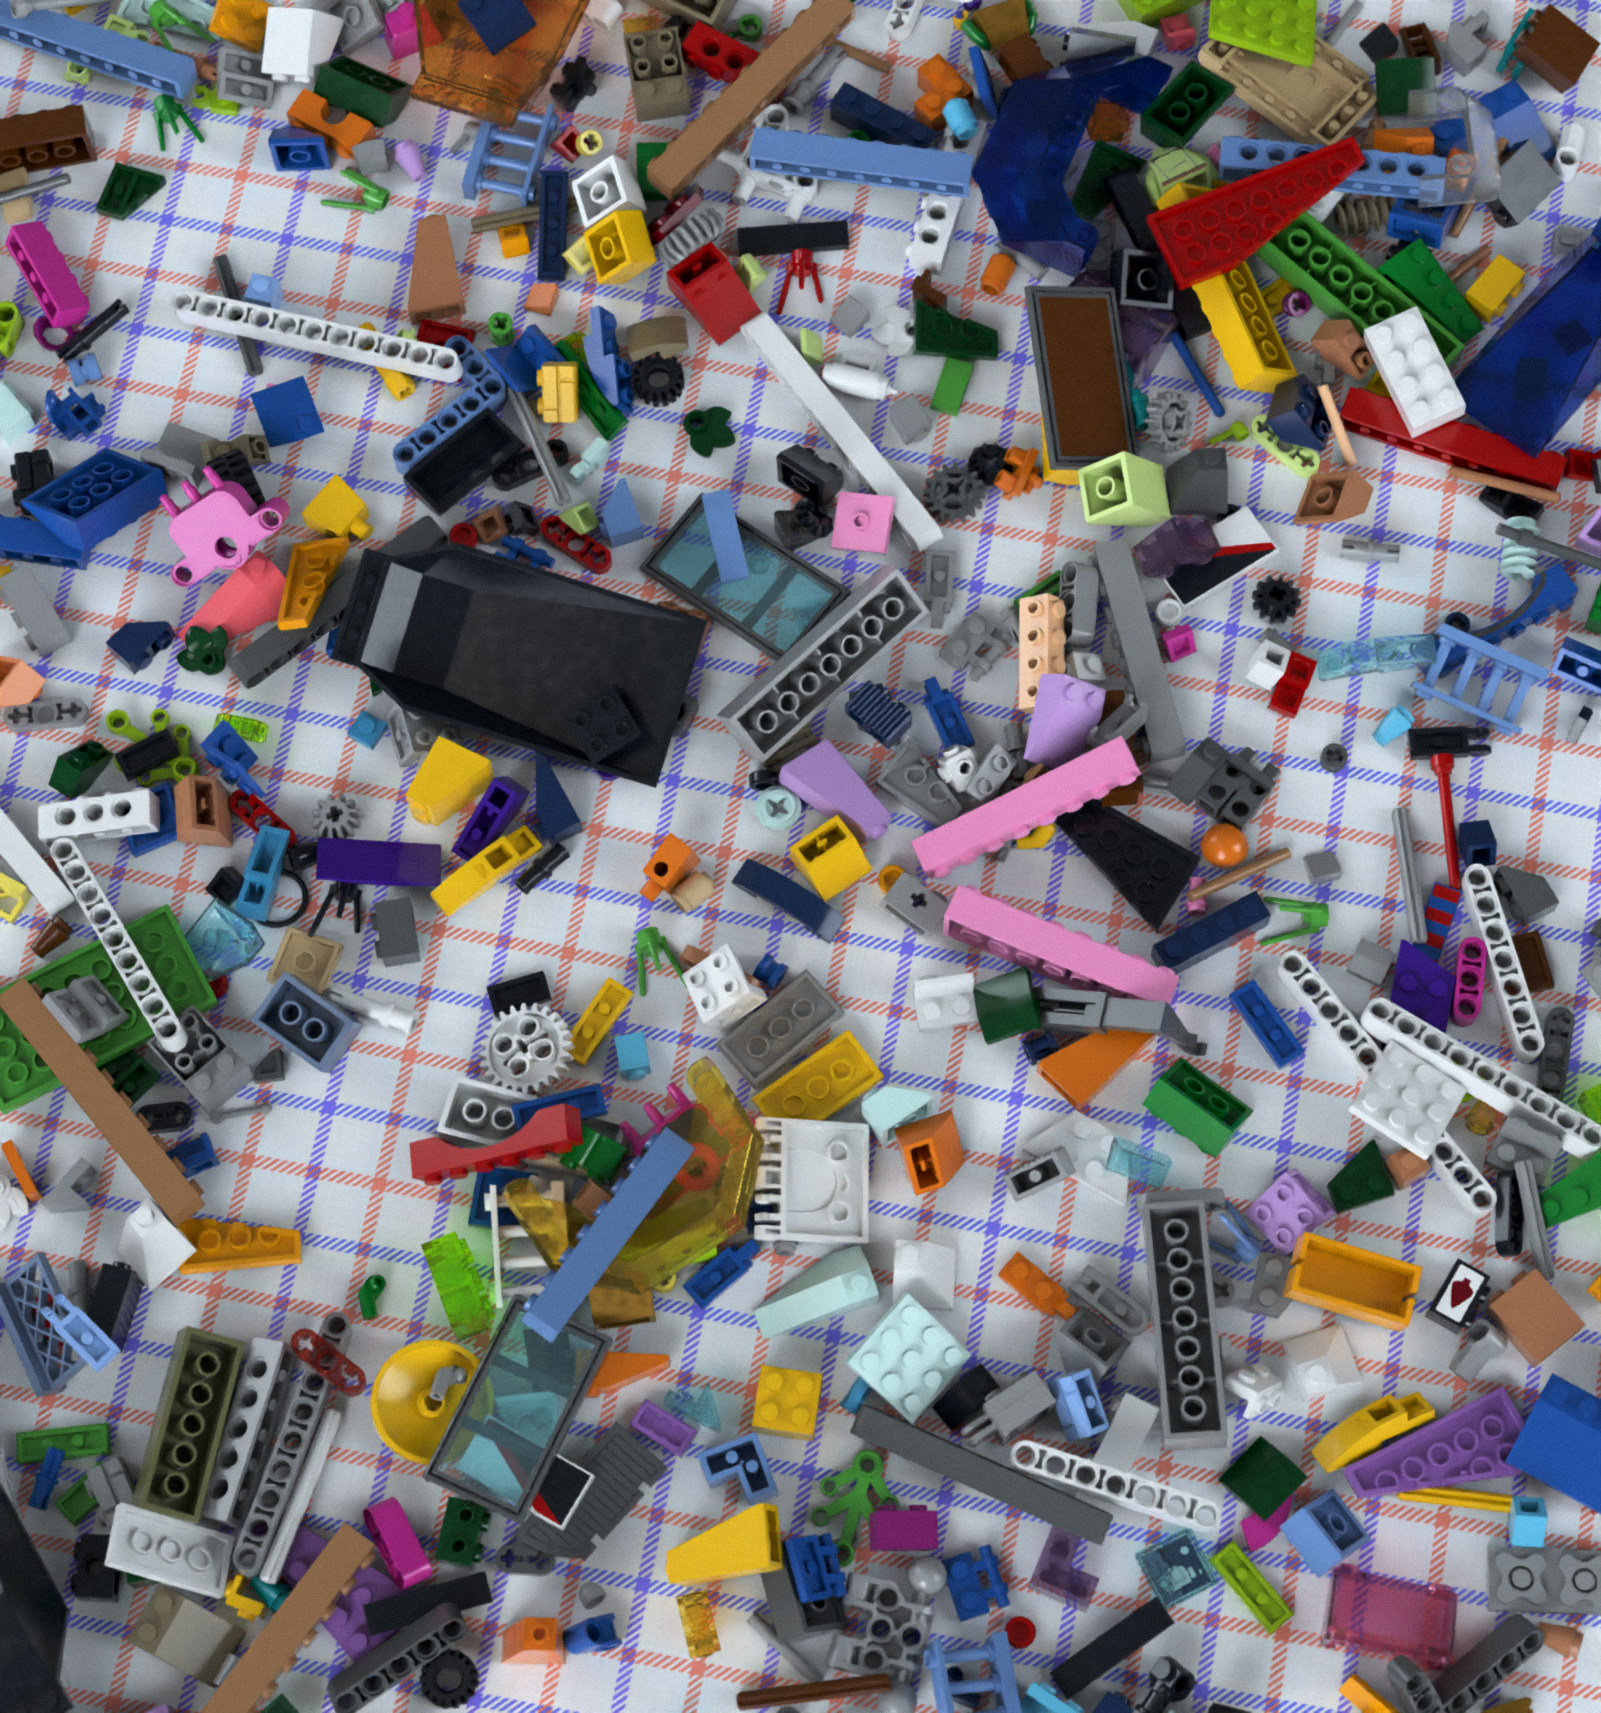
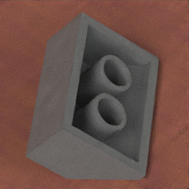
[760,1536,848,1644]

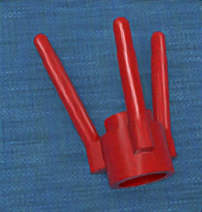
[776,248,824,315]

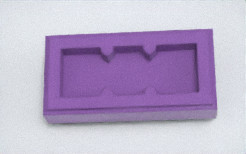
[629,1398,698,1458]

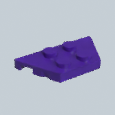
[1380,939,1456,1052]

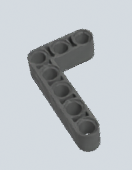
[1386,1614,1545,1713]

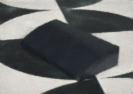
[403,407,525,517]

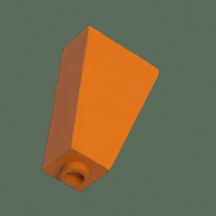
[1037,1030,1156,1112]
[502,1617,566,1664]

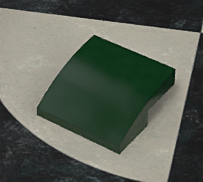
[1375,57,1436,116]
[973,966,1042,1045]
[97,1049,162,1108]
[1218,1436,1308,1523]

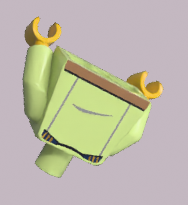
[1144,146,1228,212]

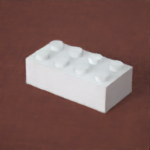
[1364,306,1466,438]

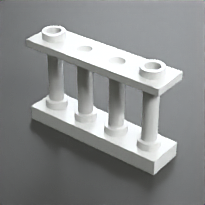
[484,1181,567,1310]

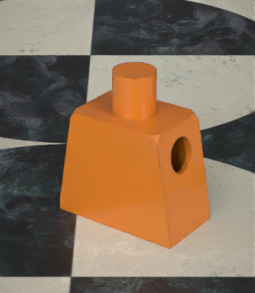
[639,833,701,903]

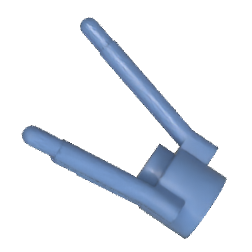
[1208,1200,1264,1266]

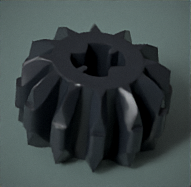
[1252,574,1301,624]

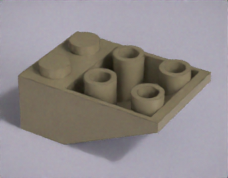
[623,26,691,122]

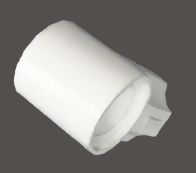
[1552,122,1587,182]

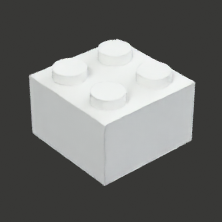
[571,155,647,230]

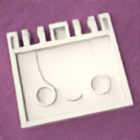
[754,1117,869,1245]

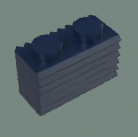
[845,680,912,750]

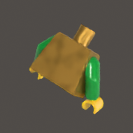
[952,0,1038,55]

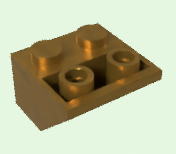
[589,1270,656,1331]

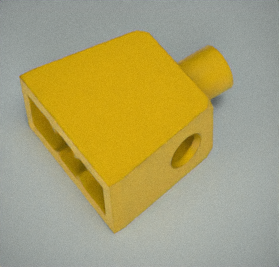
[301,474,374,541]

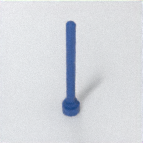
[1147,308,1225,417]

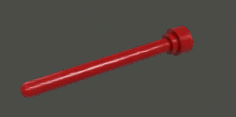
[1430,753,1461,890]

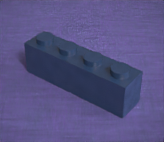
[830,82,938,149]
[1151,890,1271,975]

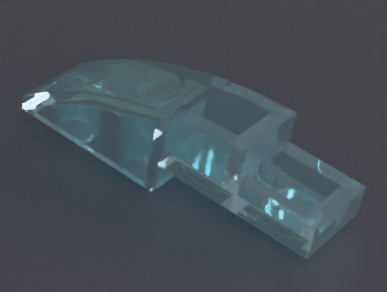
[1316,634,1437,682]

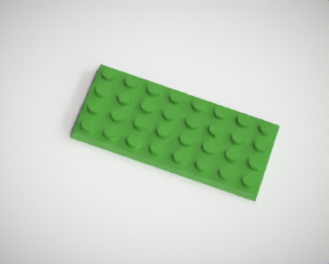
[0,904,220,1115]

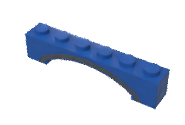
[1410,563,1578,679]

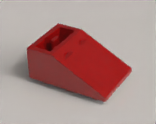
[666,241,762,346]

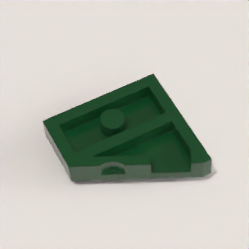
[96,162,167,221]
[1326,1140,1395,1215]

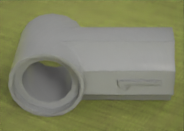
[1449,1319,1508,1384]

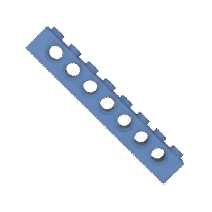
[1218,136,1446,202]

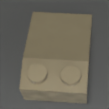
[127,1584,246,1689]

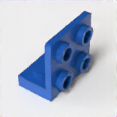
[484,324,567,392]
[200,720,266,799]

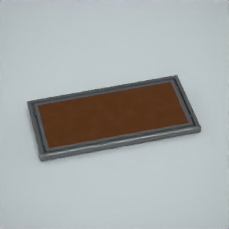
[1024,285,1139,470]

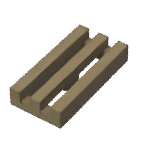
[763,725,819,777]

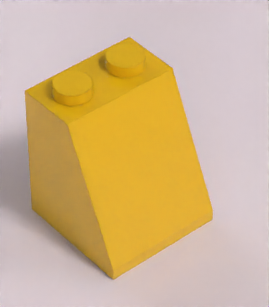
[405,736,495,827]

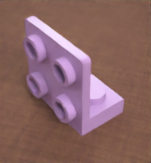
[1245,1168,1337,1256]

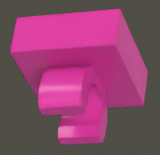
[1161,624,1197,663]

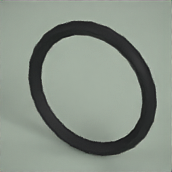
[256,869,309,928]

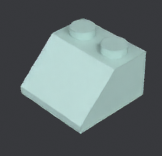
[862,1086,932,1147]

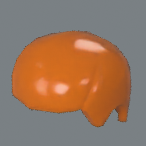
[1200,823,1249,870]

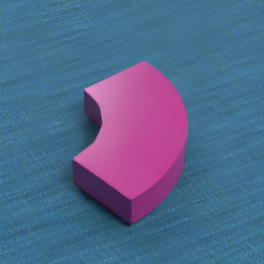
[1240,1494,1293,1553]

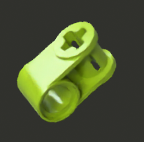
[0,301,25,358]

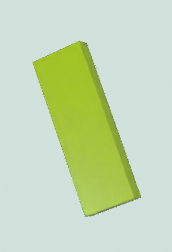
[1209,1540,1295,1635]

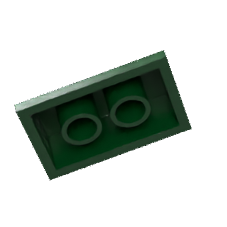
[313,56,415,127]
[1140,60,1235,148]

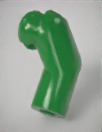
[358,1274,386,1320]

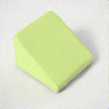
[800,327,824,365]
[558,501,600,535]

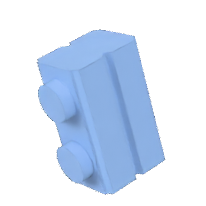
[1047,1368,1110,1441]

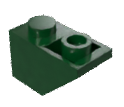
[48,739,114,800]

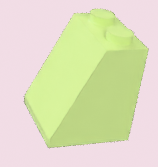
[1077,451,1171,527]

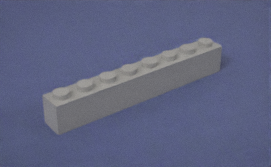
[1089,537,1186,763]

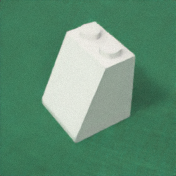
[261,7,344,84]

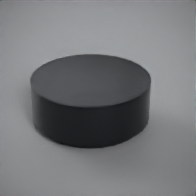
[749,770,778,791]

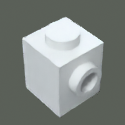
[1244,639,1291,690]

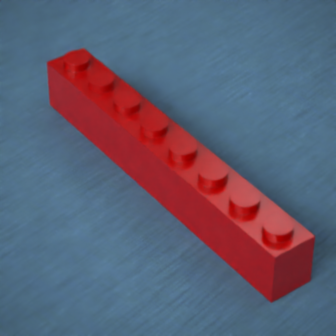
[1340,386,1568,492]

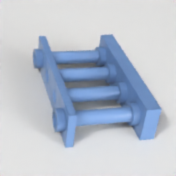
[462,91,559,207]
[1410,622,1549,737]
[924,1631,1022,1713]

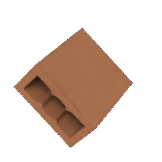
[1485,1268,1585,1368]

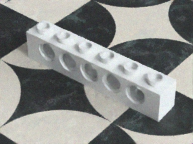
[905,119,987,276]

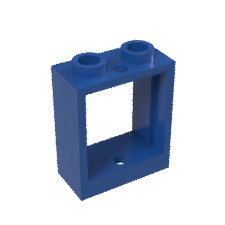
[1386,186,1463,249]

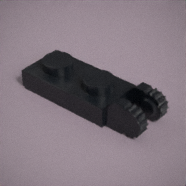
[1407,726,1491,760]

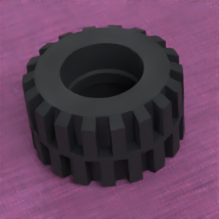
[206,448,266,506]

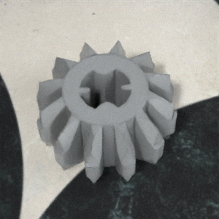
[312,794,361,839]

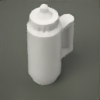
[821,352,898,401]

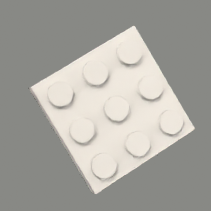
[1348,1040,1468,1161]

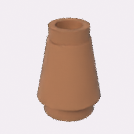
[1538,1622,1584,1659]

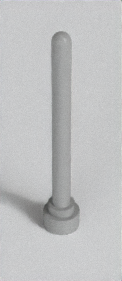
[10,0,123,19]

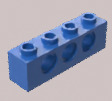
[1550,636,1601,694]

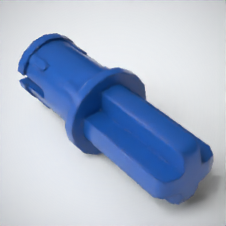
[27,1447,65,1510]

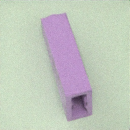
[778,738,892,844]

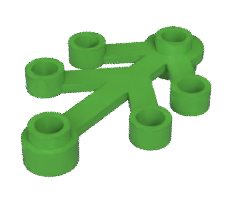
[811,1450,898,1568]

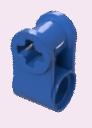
[563,1613,623,1655]

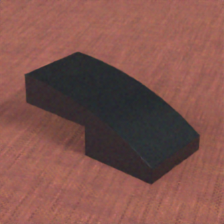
[1478,486,1544,522]

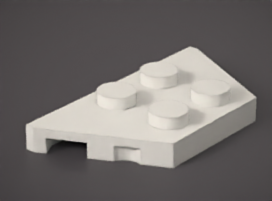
[1022,1111,1129,1207]

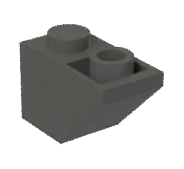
[1493,865,1559,926]

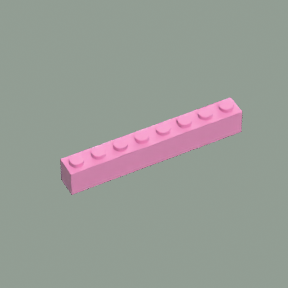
[910,735,1141,880]

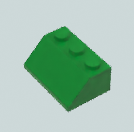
[1142,1058,1254,1158]

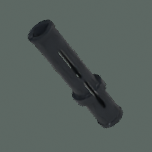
[55,299,130,365]

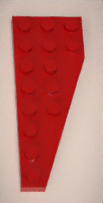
[1146,136,1365,291]

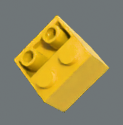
[789,815,872,902]

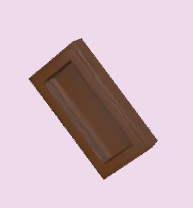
[1511,931,1555,994]

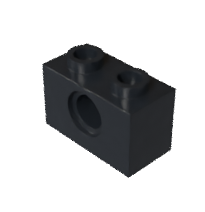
[71,1534,121,1603]

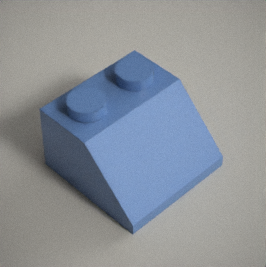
[1280,1488,1372,1578]

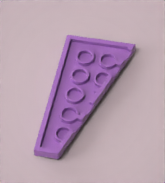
[1342,1386,1526,1499]
[244,1504,411,1663]

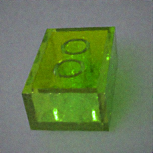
[421,1231,495,1341]

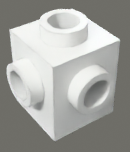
[937,744,981,793]

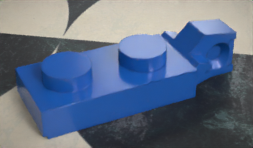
[923,676,975,749]
[683,1238,761,1310]

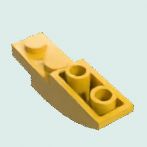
[430,824,543,917]
[1311,1392,1435,1474]

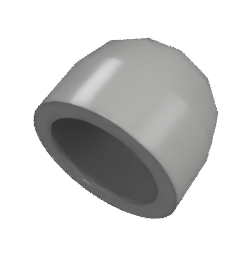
[579,1582,607,1610]

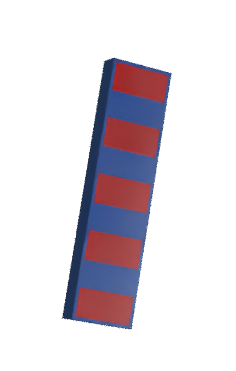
[1412,882,1463,964]

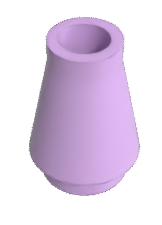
[393,140,428,183]

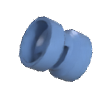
[67,352,103,387]

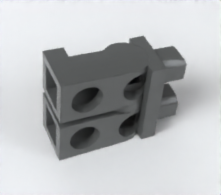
[1194,747,1281,832]

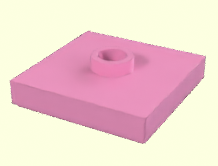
[831,491,896,554]

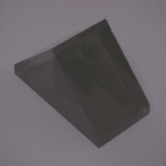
[774,510,819,552]

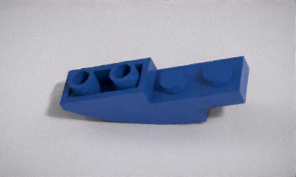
[583,305,634,415]

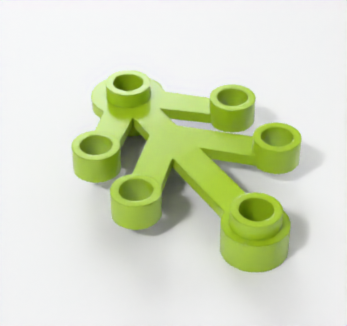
[106,709,201,788]

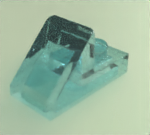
[663,1382,722,1433]

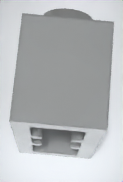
[879,871,949,940]

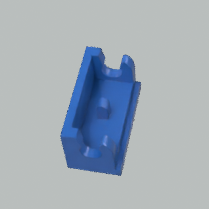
[165,1132,220,1179]

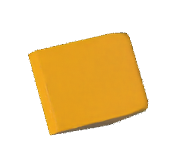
[497,223,530,259]

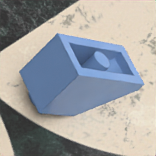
[598,478,644,548]

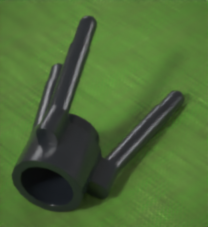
[308,881,362,937]

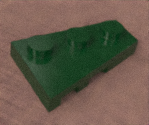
[1066,139,1147,223]
[913,298,998,361]

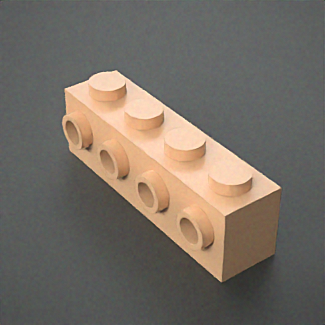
[1019,593,1066,715]

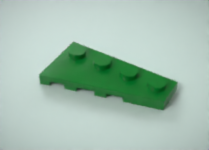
[1376,237,1485,344]
[1539,1152,1601,1229]

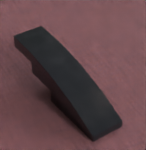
[1050,1597,1175,1700]

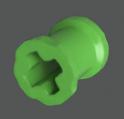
[488,312,515,347]

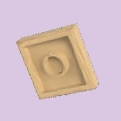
[266,926,344,995]

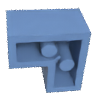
[697,1431,779,1507]

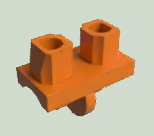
[993,446,1044,501]

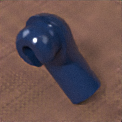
[947,1666,981,1710]

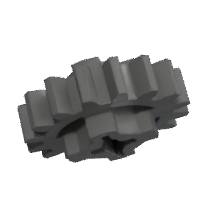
[923,462,985,525]

